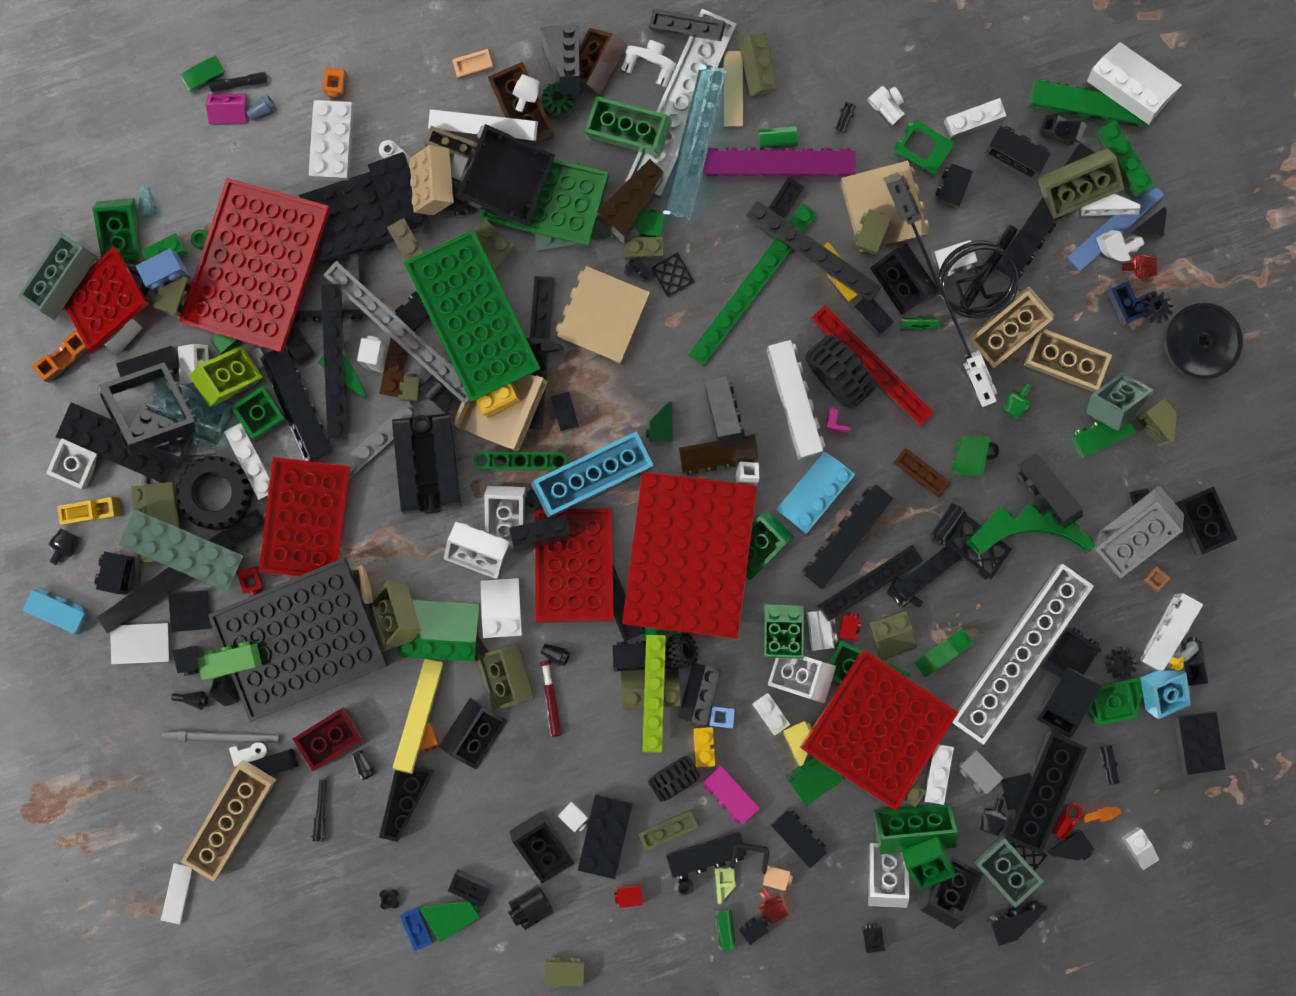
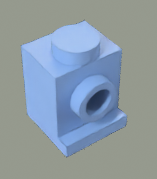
[708,706,735,729]

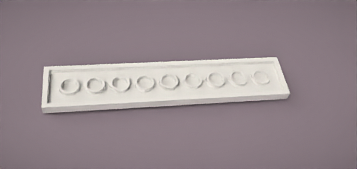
[626,9,737,197]

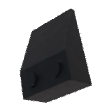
[509,811,575,883]
[920,855,983,929]

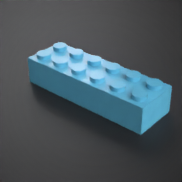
[531,431,654,519]

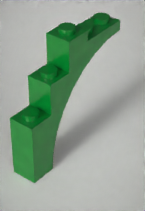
[966,503,1096,555]

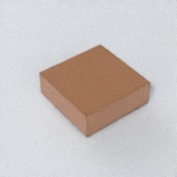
[1143,565,1171,593]

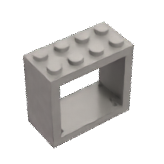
[1095,485,1184,579]

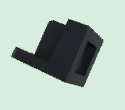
[209,675,240,706]

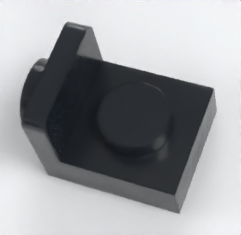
[624,257,654,281]

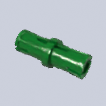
[900,316,940,331]

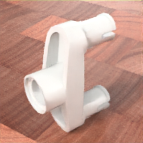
[620,40,677,88]

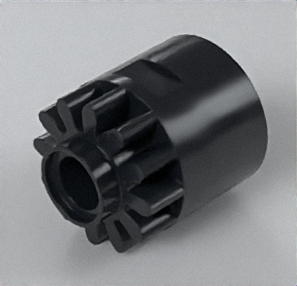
[508,884,554,930]

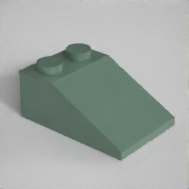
[1086,372,1154,431]

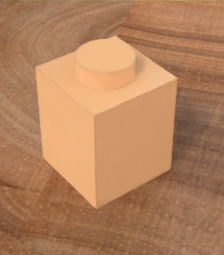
[762,865,793,891]

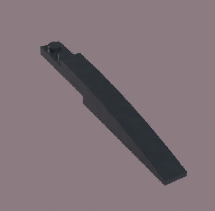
[97,509,264,634]

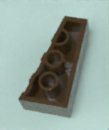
[596,159,664,244]

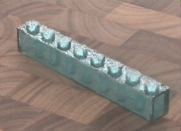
[663,65,728,220]

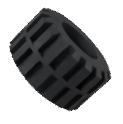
[648,756,701,802]

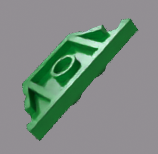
[1087,676,1143,726]

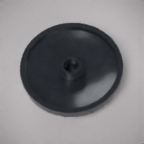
[1165,303,1243,380]

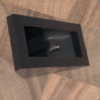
[1131,207,1167,239]

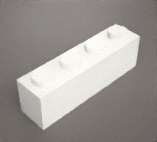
[357,336,388,373]
[224,423,270,501]

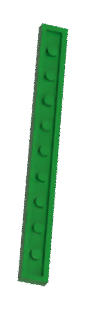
[688,203,818,366]

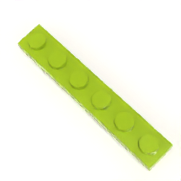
[642,635,666,753]

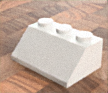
[444,522,510,579]

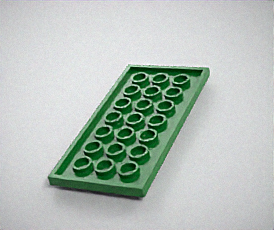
[404,229,540,402]

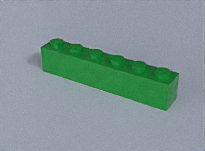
[1029,79,1145,128]

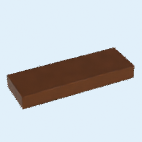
[893,448,951,498]

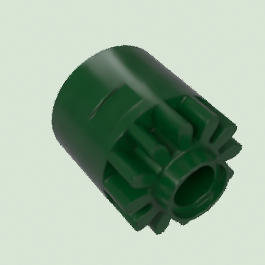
[542,81,575,120]

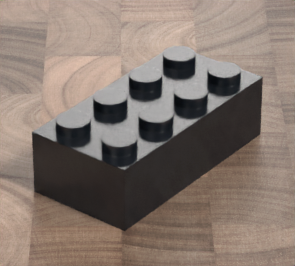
[367,152,431,233]
[577,793,633,879]

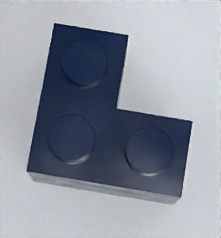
[1107,281,1160,326]

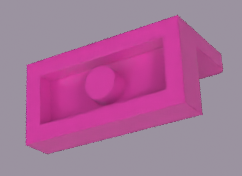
[206,94,247,124]
[825,408,851,434]

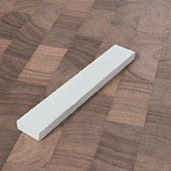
[428,109,538,141]

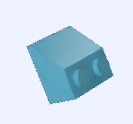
[1140,671,1191,720]

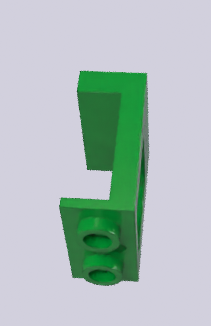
[894,119,955,178]

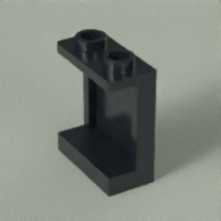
[1042,627,1102,678]

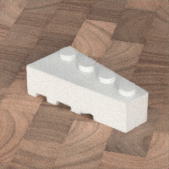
[1139,593,1203,671]

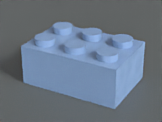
[136,248,191,293]

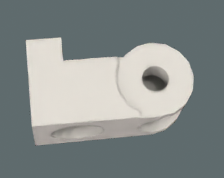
[229,742,268,767]

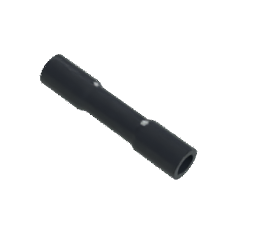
[209,72,268,93]

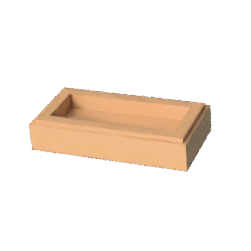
[452,49,494,79]

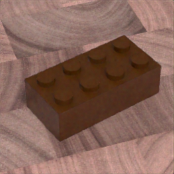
[488,62,554,145]

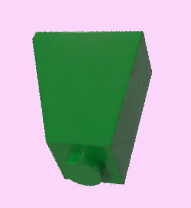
[420,900,481,942]

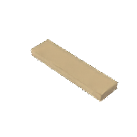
[724,51,743,128]

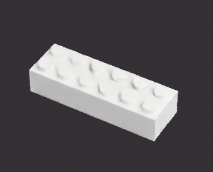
[767,340,825,460]

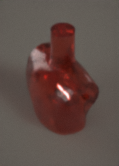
[1122,254,1158,279]
[758,888,789,925]

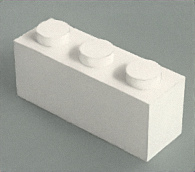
[944,98,1006,140]
[922,744,954,805]

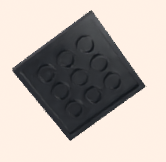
[299,172,394,264]

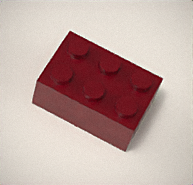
[292,707,364,772]

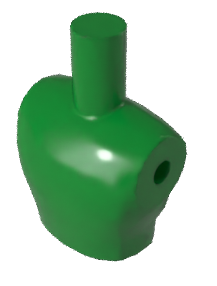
[1002,383,1032,419]

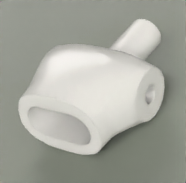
[512,74,541,112]

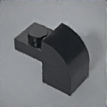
[1040,115,1087,145]
[419,374,459,413]

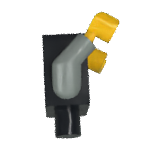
[1169,636,1208,691]

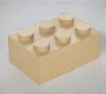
[409,145,454,215]

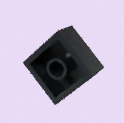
[94,551,134,595]

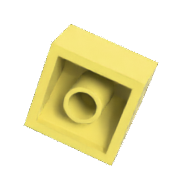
[782,720,812,766]

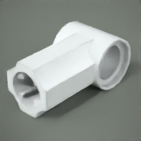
[867,86,905,126]

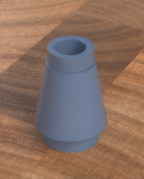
[246,94,275,120]

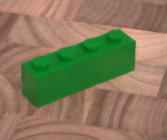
[1097,120,1155,199]

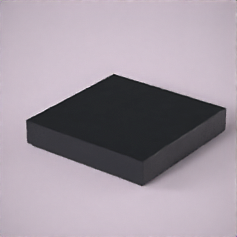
[168,590,211,632]

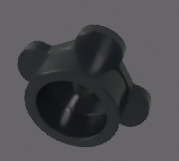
[379,889,399,910]

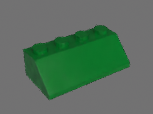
[874,803,958,855]

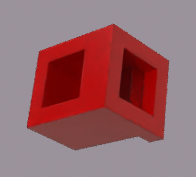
[237,566,264,596]
[838,612,861,641]

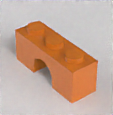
[32,329,89,383]

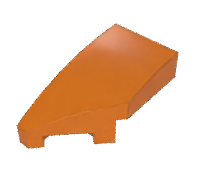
[1083,807,1122,823]

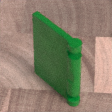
[785,757,844,806]

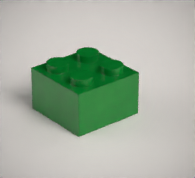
[231,386,287,441]
[902,837,956,890]

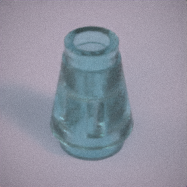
[138,187,157,217]

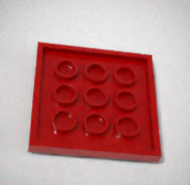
[64,247,149,352]

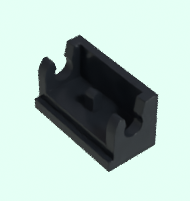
[448,869,493,907]

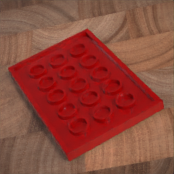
[258,456,350,576]
[535,508,614,623]

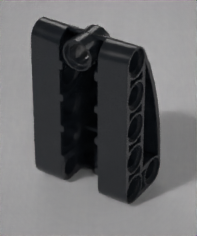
[392,413,461,515]

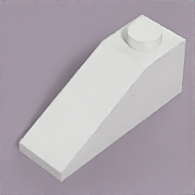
[1081,193,1140,216]

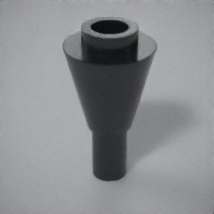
[171,691,208,710]

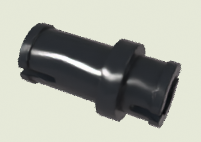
[834,102,856,133]

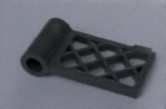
[930,503,1012,580]

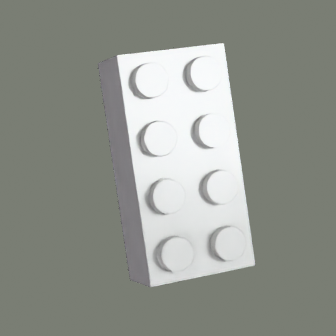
[309,100,354,181]

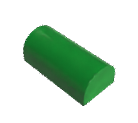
[758,126,798,150]
[715,909,736,951]

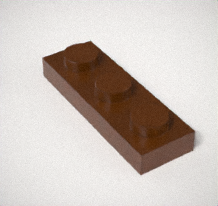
[379,338,408,398]

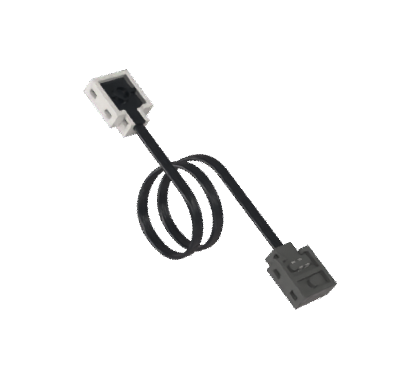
[883,172,1019,407]

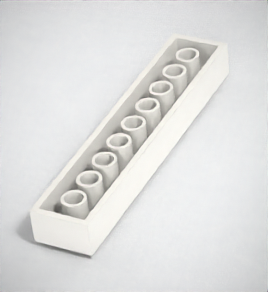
[952,564,1094,745]

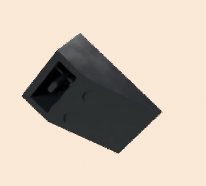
[1037,666,1102,738]
[986,900,1047,946]

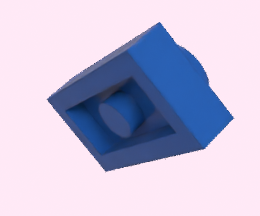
[399,907,433,951]

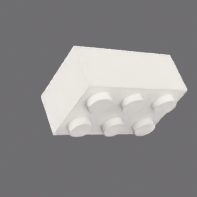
[768,656,836,703]

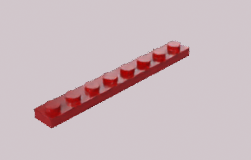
[811,305,934,426]

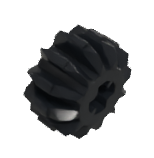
[1140,291,1174,324]
[1104,647,1138,680]

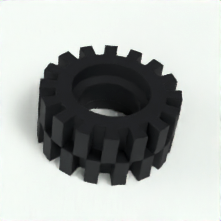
[666,633,698,669]

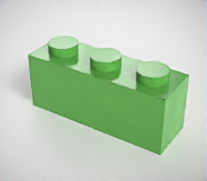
[197,641,262,680]

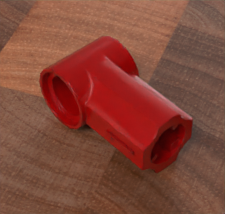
[1052,802,1083,840]

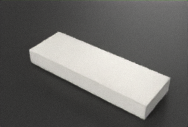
[161,863,193,925]

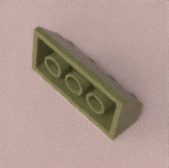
[1037,148,1124,219]
[131,482,180,563]

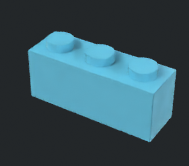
[22,588,88,634]

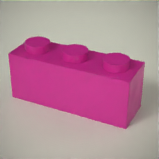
[703,765,760,824]

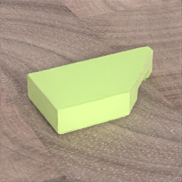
[715,867,736,904]

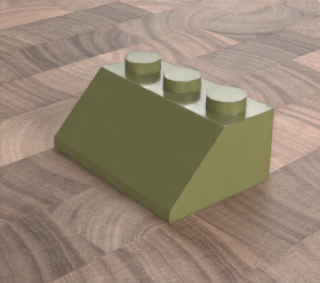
[1136,398,1177,447]
[369,581,421,651]
[477,644,534,711]
[621,668,681,709]

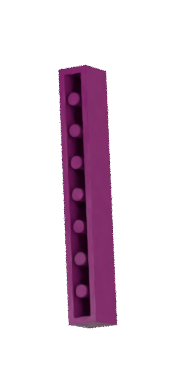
[702,148,856,177]

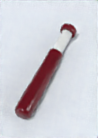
[540,660,562,737]

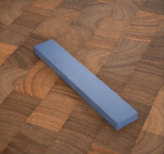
[1067,185,1164,272]

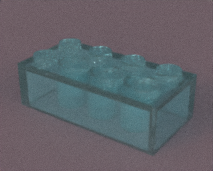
[146,377,233,445]

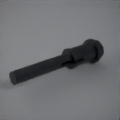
[310,779,327,842]

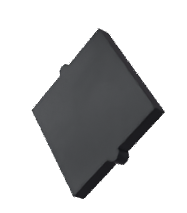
[1001,773,1030,810]

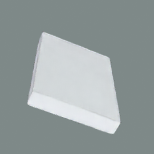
[110,623,170,664]

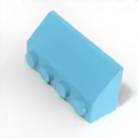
[776,451,855,534]

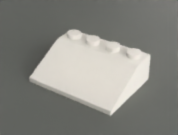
[1087,42,1182,125]

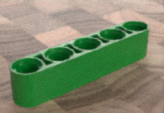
[473,452,568,471]

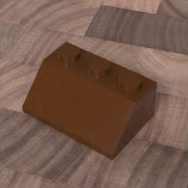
[580,28,627,95]

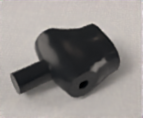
[48,528,78,565]
[886,577,923,608]
[980,798,1008,836]

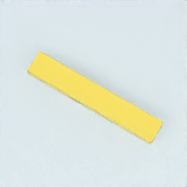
[393,659,444,774]

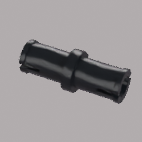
[1100,745,1120,785]

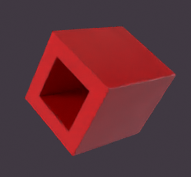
[614,884,643,908]

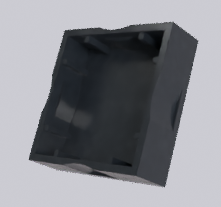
[453,124,555,228]

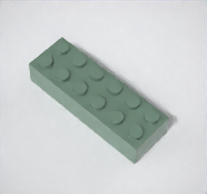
[119,509,243,591]

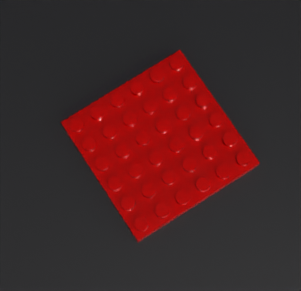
[800,649,959,810]

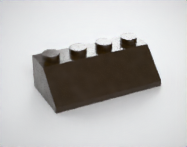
[678,434,758,476]

